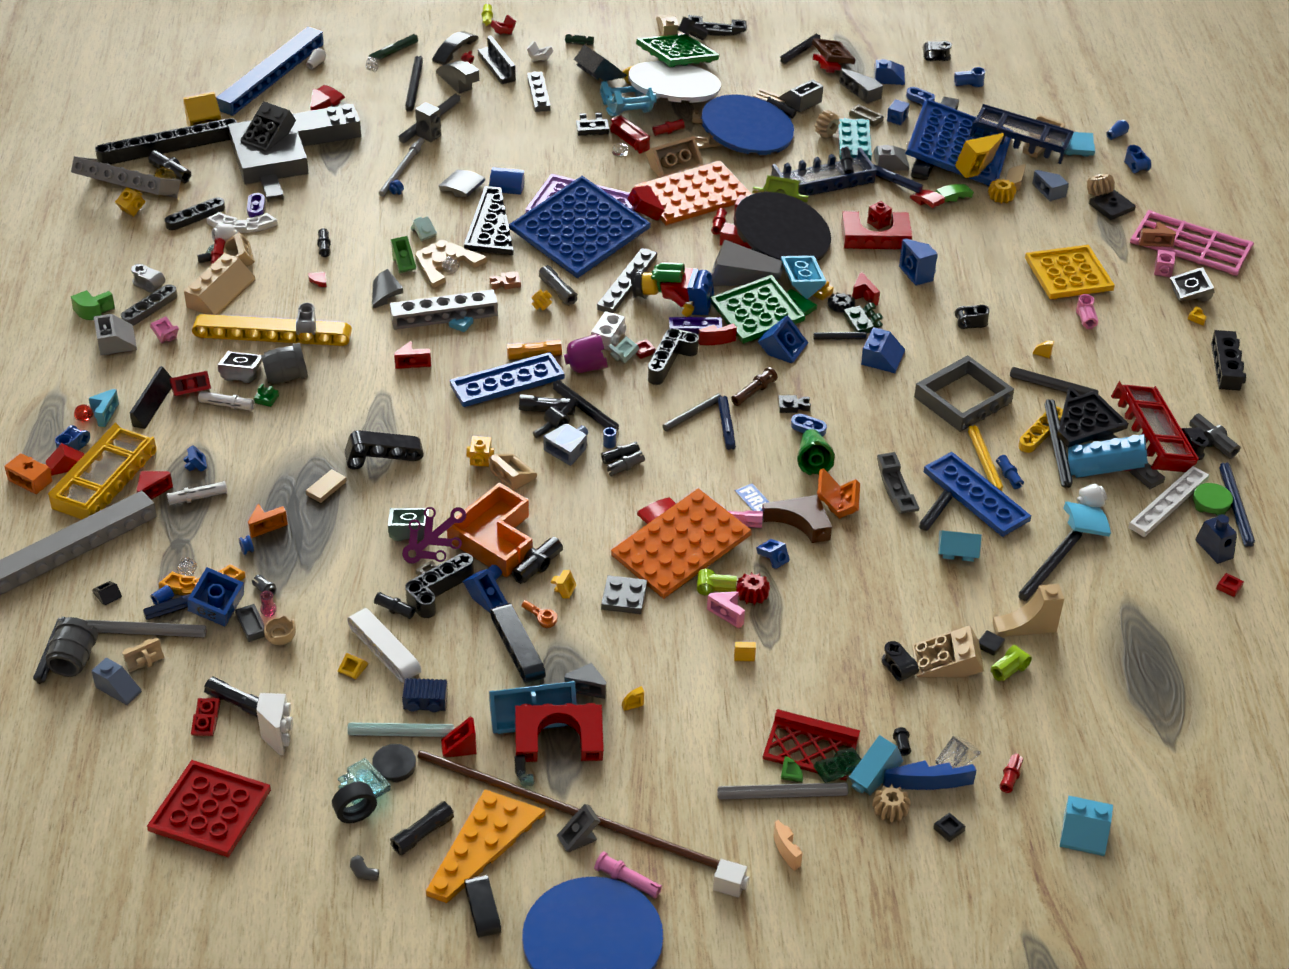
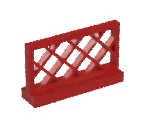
[763,709,860,781]

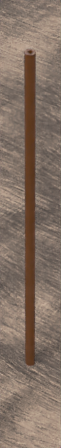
[417,750,720,869]

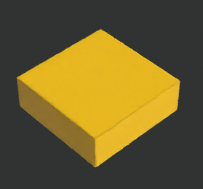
[734,642,756,661]

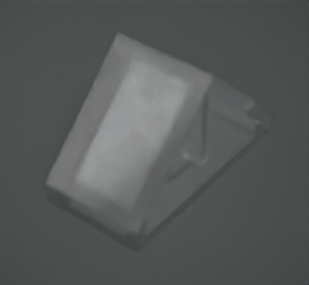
[935,736,981,768]

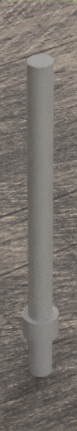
[378,137,424,197]

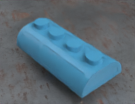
[1068,434,1148,478]
[489,681,577,734]

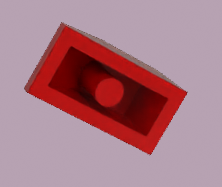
[627,185,665,221]

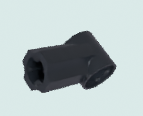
[678,16,708,41]

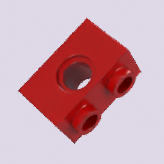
[169,371,211,396]

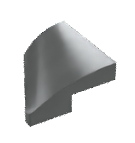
[372,269,403,308]

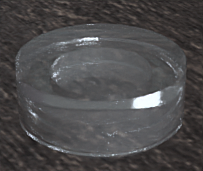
[612,143,628,157]

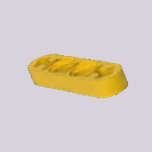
[1018,407,1063,453]

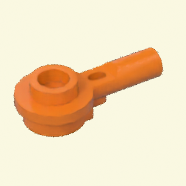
[522,600,558,628]

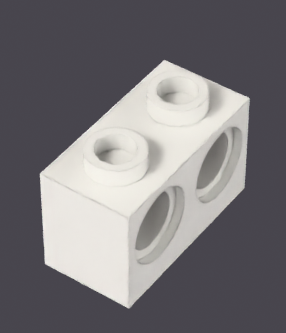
[591,311,627,351]

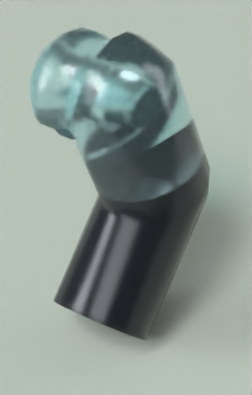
[197,245,214,263]
[514,755,534,787]

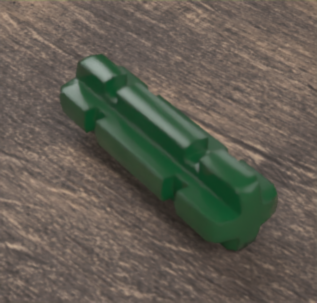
[565,34,594,45]

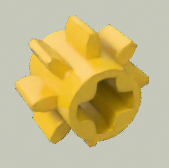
[531,289,552,310]

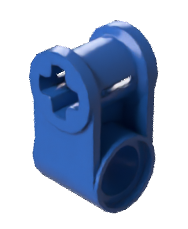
[1124,145,1152,173]
[55,425,90,451]

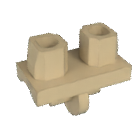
[122,638,165,672]

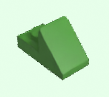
[391,236,416,273]

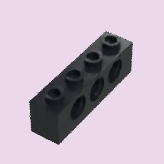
[1211,330,1246,391]

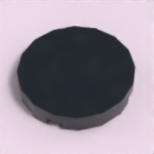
[372,744,416,782]

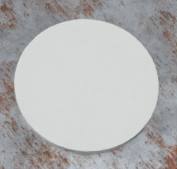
[628,61,721,103]

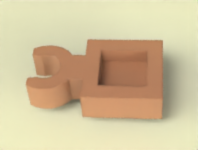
[489,271,521,290]

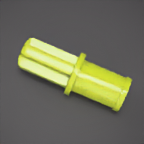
[481,4,493,26]

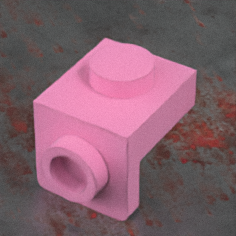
[150,316,179,343]

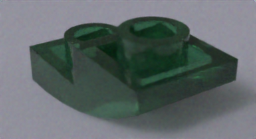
[813,747,861,783]

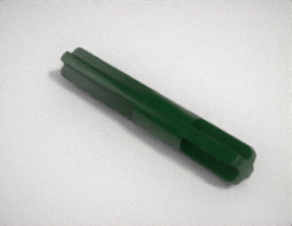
[369,34,418,63]

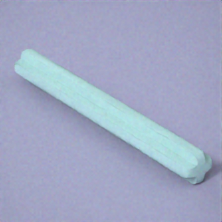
[347,722,455,737]

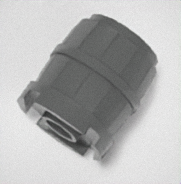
[261,343,308,384]
[46,617,98,677]

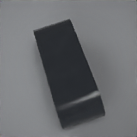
[464,875,501,938]

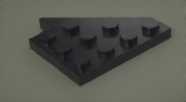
[1057,386,1129,448]

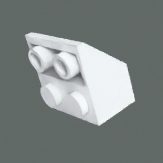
[257,693,293,755]

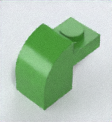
[71,290,115,320]

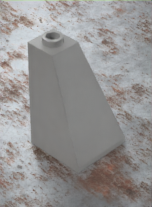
[711,240,783,286]

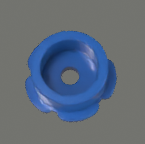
[389,180,404,195]

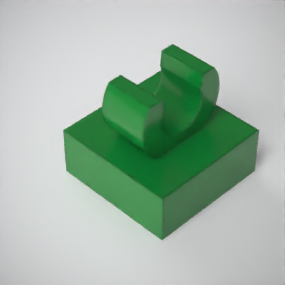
[254,383,279,407]

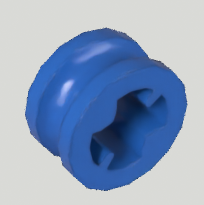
[239,535,254,555]

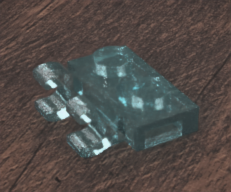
[338,758,391,805]

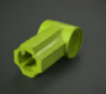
[697,569,737,596]
[990,645,1032,681]

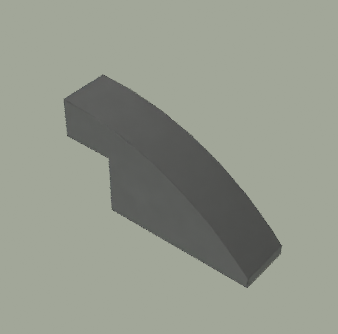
[436,61,479,94]

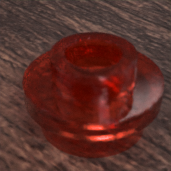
[74,404,93,421]

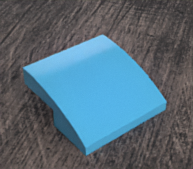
[1063,501,1111,537]

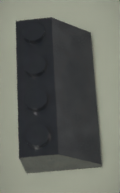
[573,45,627,81]

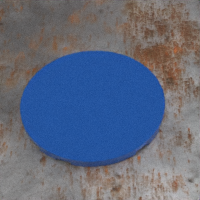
[701,94,794,155]
[522,877,663,969]

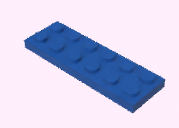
[450,352,565,407]
[923,452,1032,537]

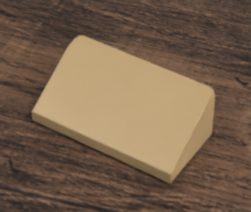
[1006,164,1026,191]

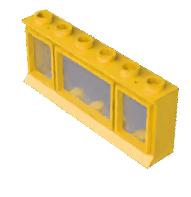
[48,422,157,519]

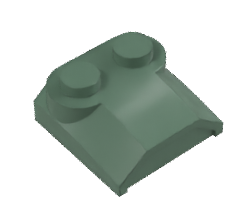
[388,508,429,541]

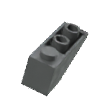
[839,69,883,104]

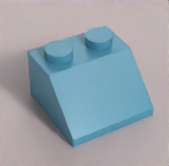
[938,530,982,562]
[1060,796,1113,856]

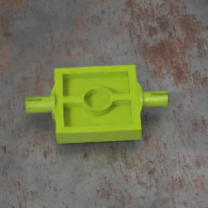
[752,175,809,203]

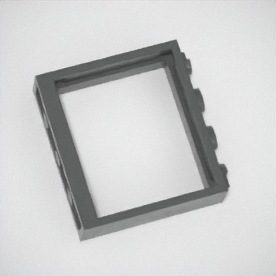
[914,355,1014,432]

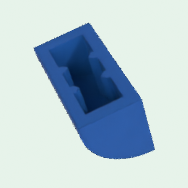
[489,167,525,195]

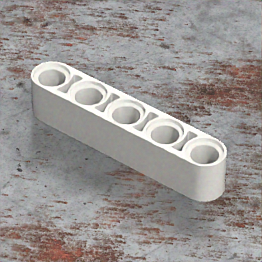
[347,608,422,683]

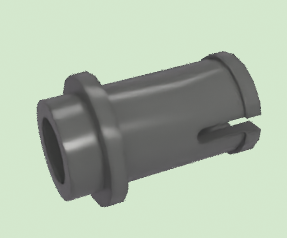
[252,574,277,597]

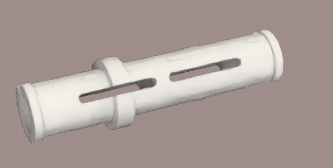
[198,391,255,411]
[167,481,227,506]

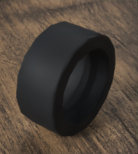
[332,782,377,824]

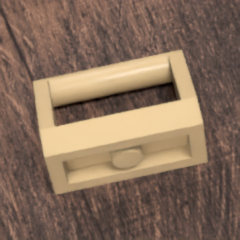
[223,232,255,266]
[490,453,537,491]

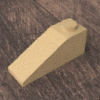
[656,15,679,36]

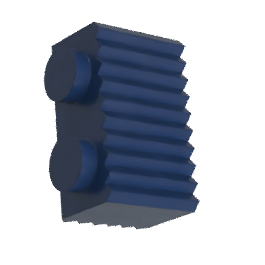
[402,678,448,712]

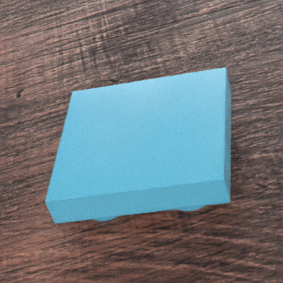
[1061,132,1095,157]

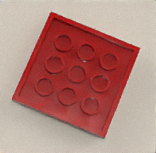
[147,760,271,858]

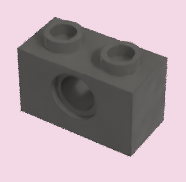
[415,102,441,142]

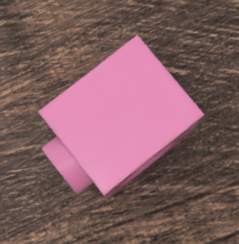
[1154,250,1175,277]

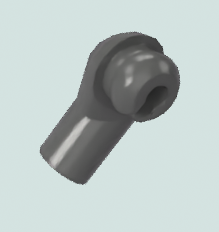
[350,855,379,881]

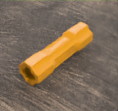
[507,340,562,360]

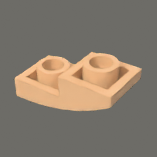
[774,820,803,871]

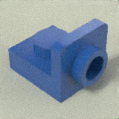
[756,539,790,569]

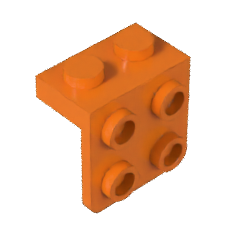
[817,468,860,519]

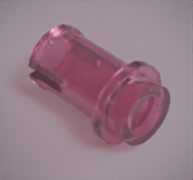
[260,591,277,617]

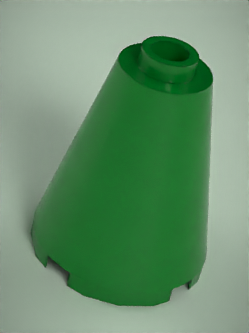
[797,429,835,475]

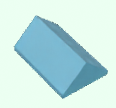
[781,256,826,299]

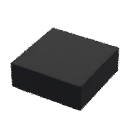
[979,630,1005,656]
[933,812,966,842]

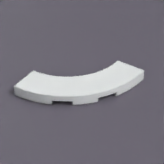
[206,212,278,233]

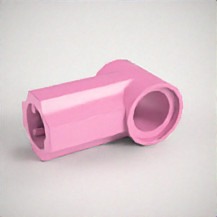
[1076,294,1098,329]

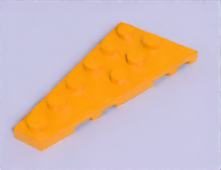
[426,789,546,903]

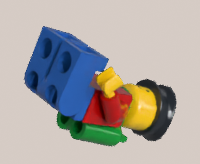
[631,263,715,317]

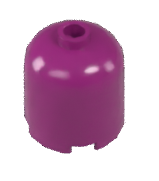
[564,334,608,373]

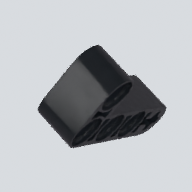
[648,328,699,385]
[345,430,424,470]
[405,553,474,618]

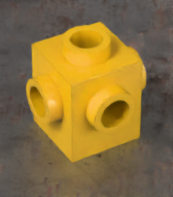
[115,187,146,217]
[466,436,494,467]

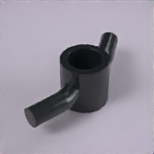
[533,396,578,438]

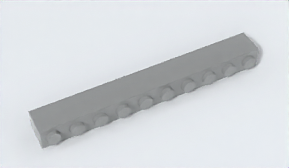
[0,491,157,595]

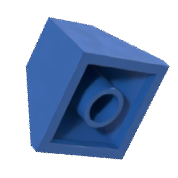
[874,59,905,85]
[758,315,809,363]

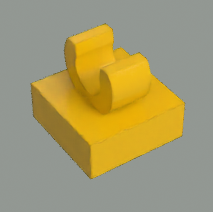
[813,281,834,301]
[551,570,577,599]

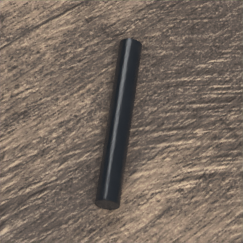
[813,332,867,339]

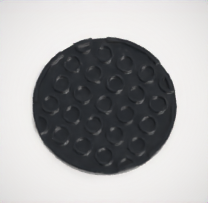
[734,192,831,261]

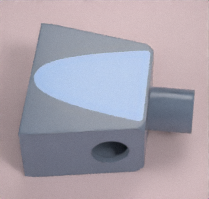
[543,424,588,466]

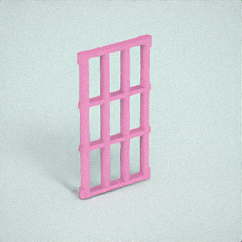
[1130,210,1254,276]

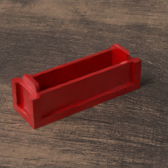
[610,115,650,154]

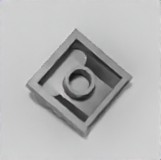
[1170,267,1215,302]
[218,351,262,383]

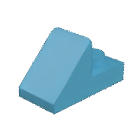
[89,389,119,427]

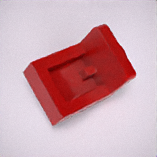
[490,15,516,35]

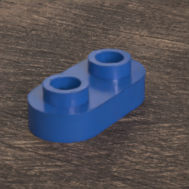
[906,87,935,105]
[791,414,827,436]

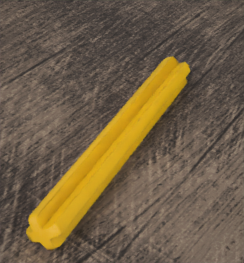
[968,425,1003,491]

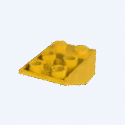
[955,133,1004,178]

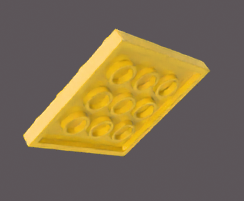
[1025,244,1115,299]

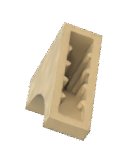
[992,584,1064,637]

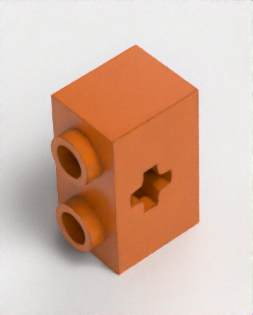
[4,453,52,494]

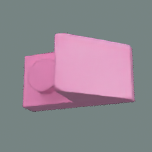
[707,592,745,628]

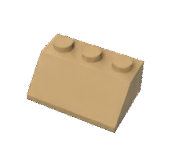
[645,136,704,178]

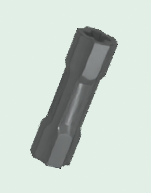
[539,265,578,306]

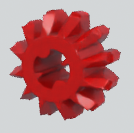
[736,572,770,606]

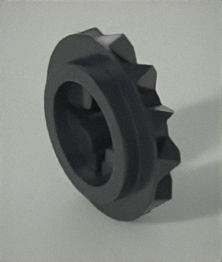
[828,292,855,312]

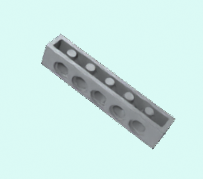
[390,289,498,330]

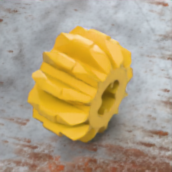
[988,179,1016,204]

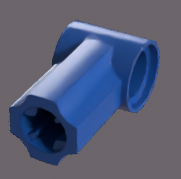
[954,67,985,87]

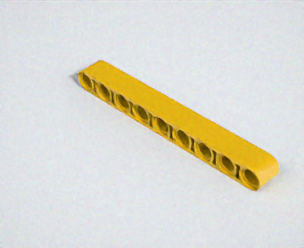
[192,314,352,346]

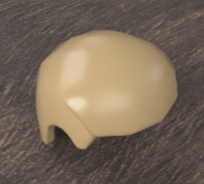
[264,615,296,646]

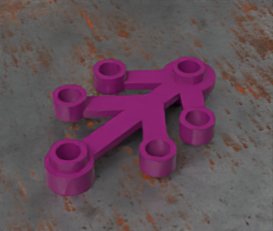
[402,507,466,564]

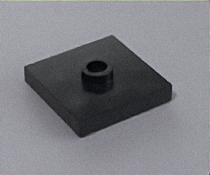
[1089,190,1136,220]

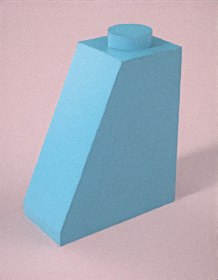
[849,735,903,795]

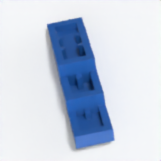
[883,760,977,790]

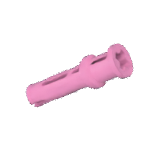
[594,851,662,899]

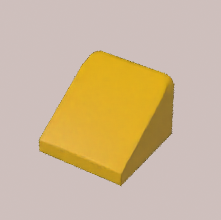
[337,652,368,680]

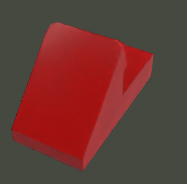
[852,272,880,306]
[394,341,431,369]

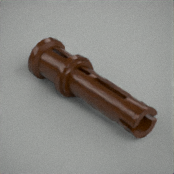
[731,367,778,406]

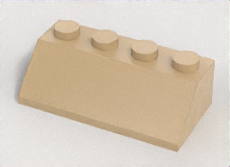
[184,253,255,315]

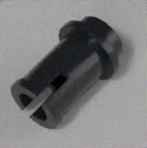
[893,727,911,756]

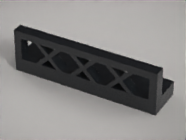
[478,36,516,84]

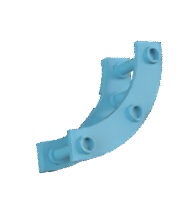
[600,81,656,116]

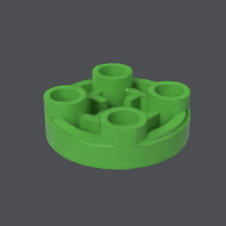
[1193,483,1233,516]

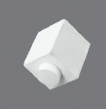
[713,859,750,898]

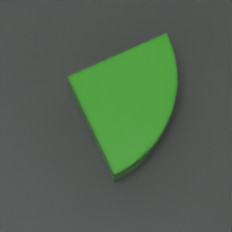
[781,756,803,783]

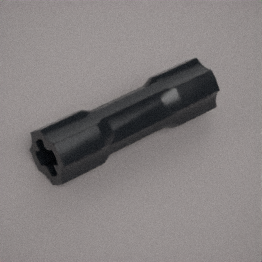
[519,394,576,415]
[204,676,259,718]
[390,801,454,855]

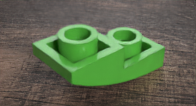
[936,184,974,202]

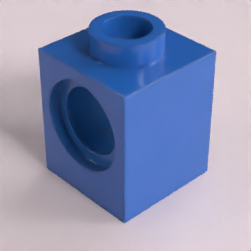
[887,99,910,125]

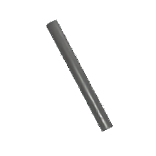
[662,394,721,431]

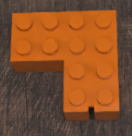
[447,483,533,577]

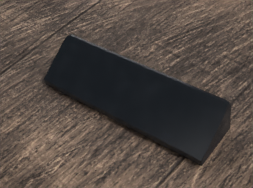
[130,366,172,429]

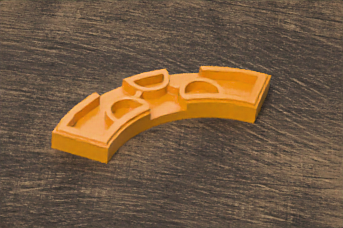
[158,564,246,595]

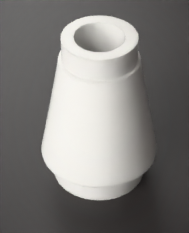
[306,48,326,70]

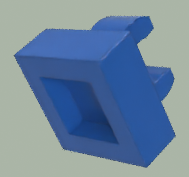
[183,445,207,472]

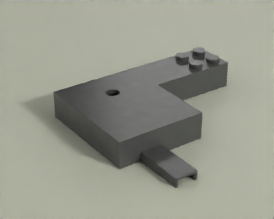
[228,104,362,202]

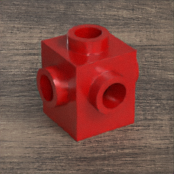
[867,201,892,230]

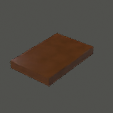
[812,38,856,65]

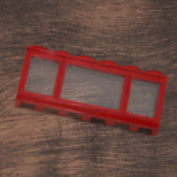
[1111,381,1199,472]

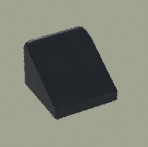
[92,581,122,605]

